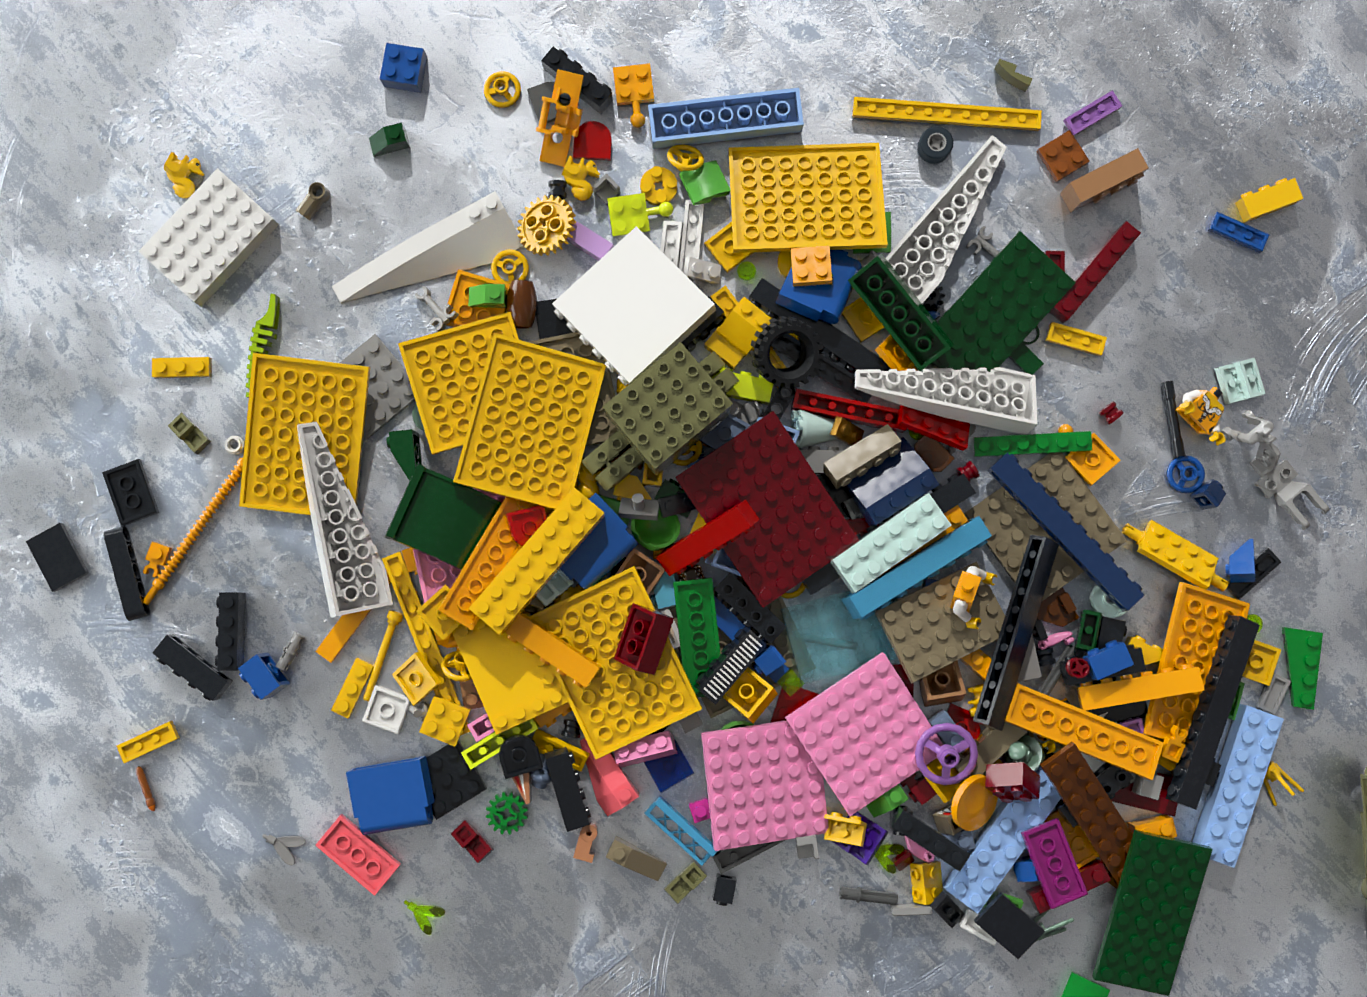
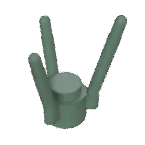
[1033,909,1074,941]

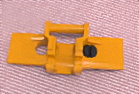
[536,69,584,167]

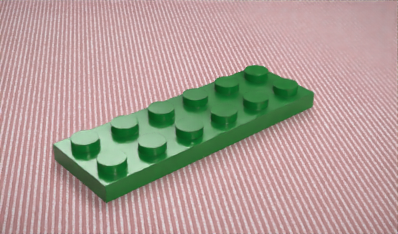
[673,577,721,698]

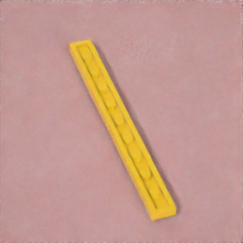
[852,97,1042,131]
[382,551,471,736]

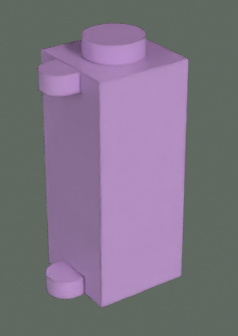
[563,220,614,261]

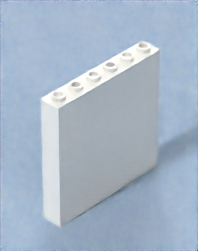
[552,226,716,386]

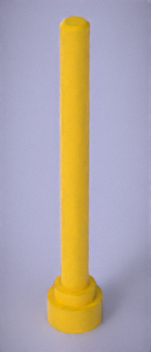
[363,610,404,701]

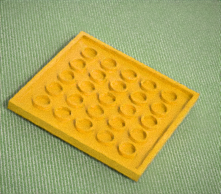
[398,312,519,455]

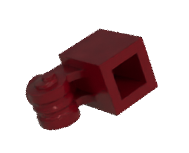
[900,772,937,805]

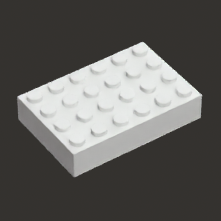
[139,168,279,307]

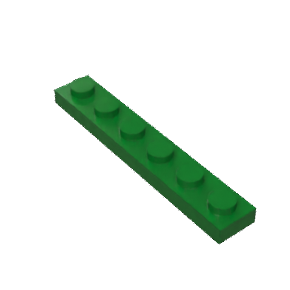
[973,431,1092,457]

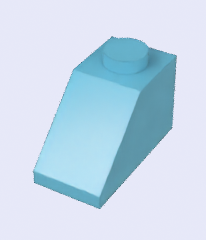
[651,571,675,609]

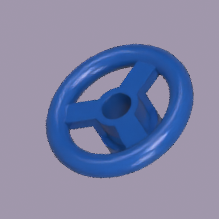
[1167,455,1205,493]

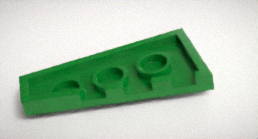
[1282,627,1323,710]

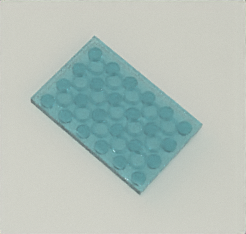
[781,591,898,685]

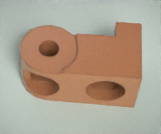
[573,823,598,863]

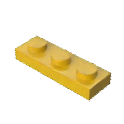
[1045,322,1107,356]
[152,357,212,378]
[331,657,374,719]
[116,721,180,763]
[532,729,590,772]

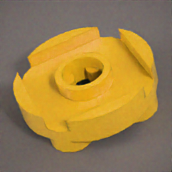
[640,166,677,206]

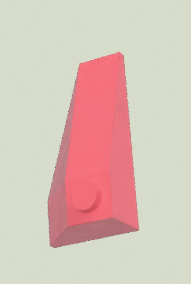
[580,737,639,816]

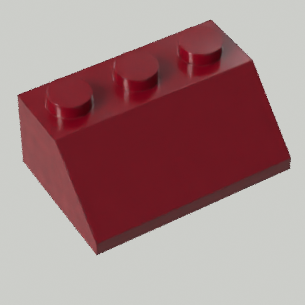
[614,603,674,675]

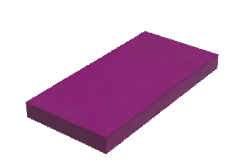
[1021,818,1088,909]

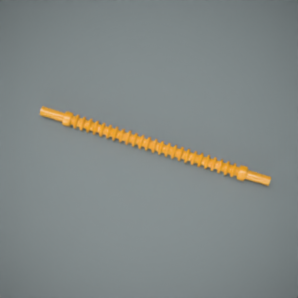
[143,458,243,605]

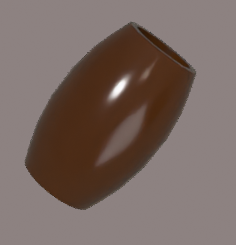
[506,280,537,329]

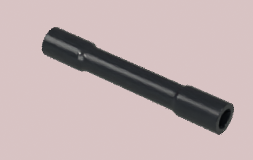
[1161,381,1185,458]

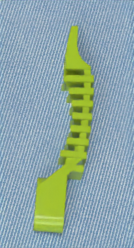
[245,294,280,398]

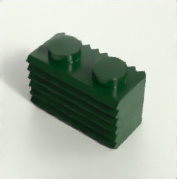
[1074,609,1102,651]

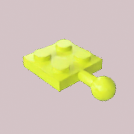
[607,193,674,236]

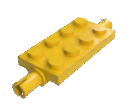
[1121,520,1229,592]

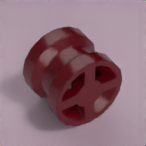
[1099,401,1124,425]
[956,461,980,482]
[1065,658,1090,678]

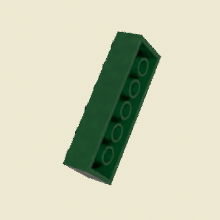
[848,253,954,371]

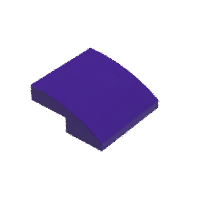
[832,811,888,865]

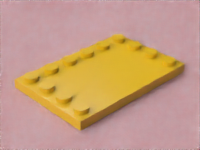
[452,611,568,735]

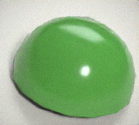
[631,509,681,551]

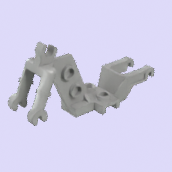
[1221,410,1330,530]

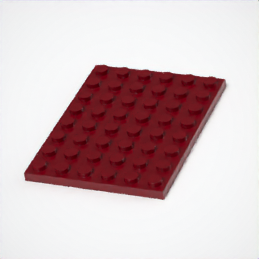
[675,411,860,608]

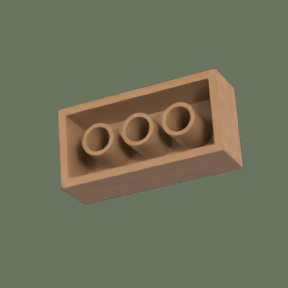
[1060,148,1149,213]

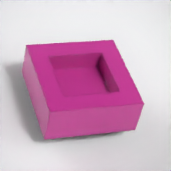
[689,798,710,823]

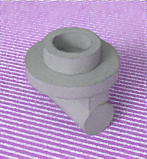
[743,400,764,422]
[408,702,429,721]

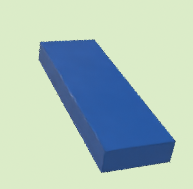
[1208,212,1269,253]

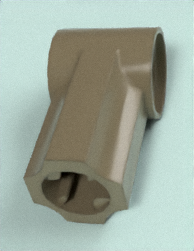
[296,182,330,221]

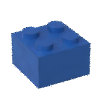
[380,43,427,93]
[238,653,290,700]

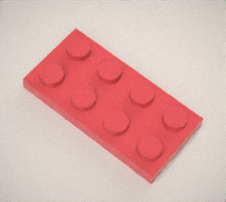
[315,814,401,896]

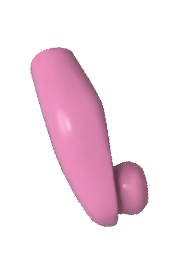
[1038,631,1074,650]
[904,836,935,863]

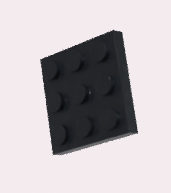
[427,740,487,820]

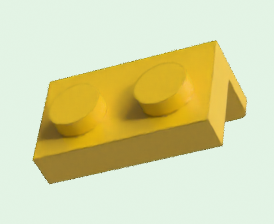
[824,812,867,847]
[910,861,943,905]

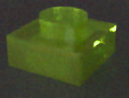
[777,669,805,697]

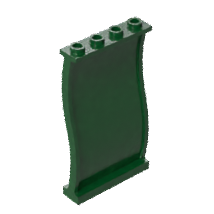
[384,464,523,570]

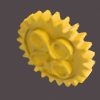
[517,195,576,256]

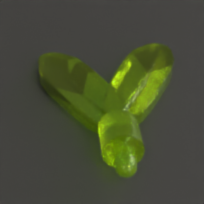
[875,844,905,874]
[404,900,445,935]

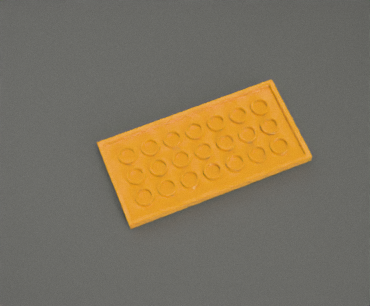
[1143,582,1250,744]

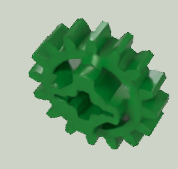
[486,791,529,835]

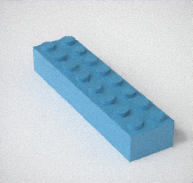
[841,516,992,620]

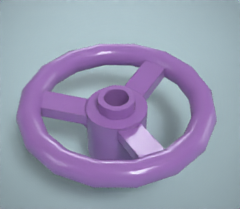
[915,723,978,785]

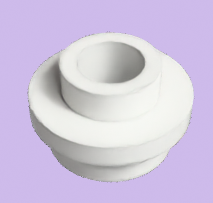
[225,436,245,455]

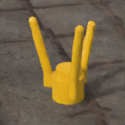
[1263,761,1304,806]

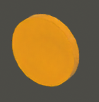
[951,774,998,831]

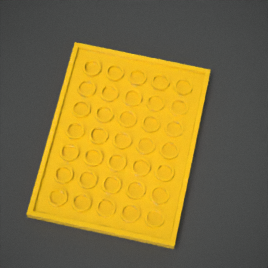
[728,143,888,253]
[453,333,606,510]
[239,353,370,515]
[529,566,703,760]

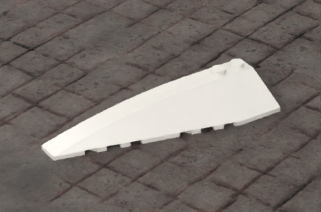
[886,135,1007,303]
[332,191,524,304]
[855,367,1038,435]
[297,422,393,617]

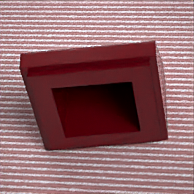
[892,849,915,871]

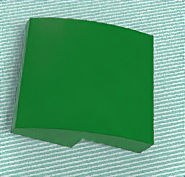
[1061,971,1110,997]

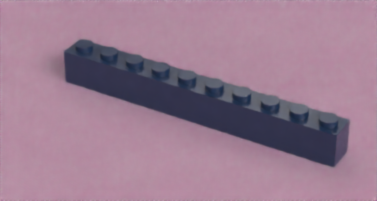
[987,452,1144,612]

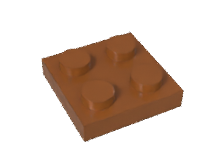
[1036,130,1090,182]

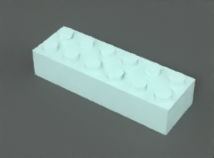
[830,493,951,593]

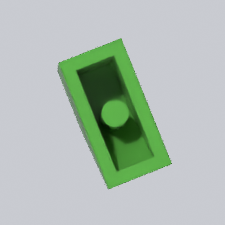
[468,284,508,308]
[866,784,909,818]

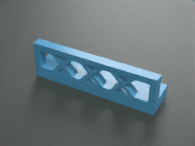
[644,795,717,866]

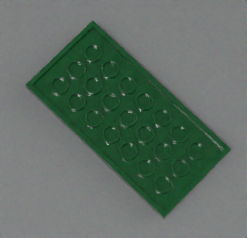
[932,231,1076,372]
[1092,830,1213,996]

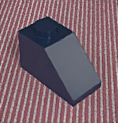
[1189,479,1226,510]

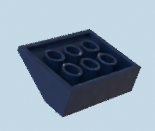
[845,437,939,526]

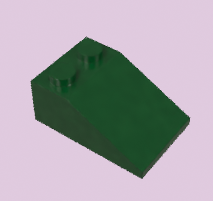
[386,429,422,481]

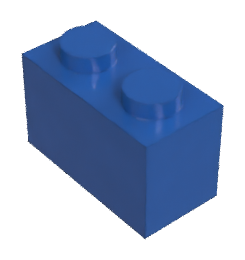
[1082,640,1134,680]

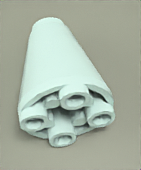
[789,410,837,448]

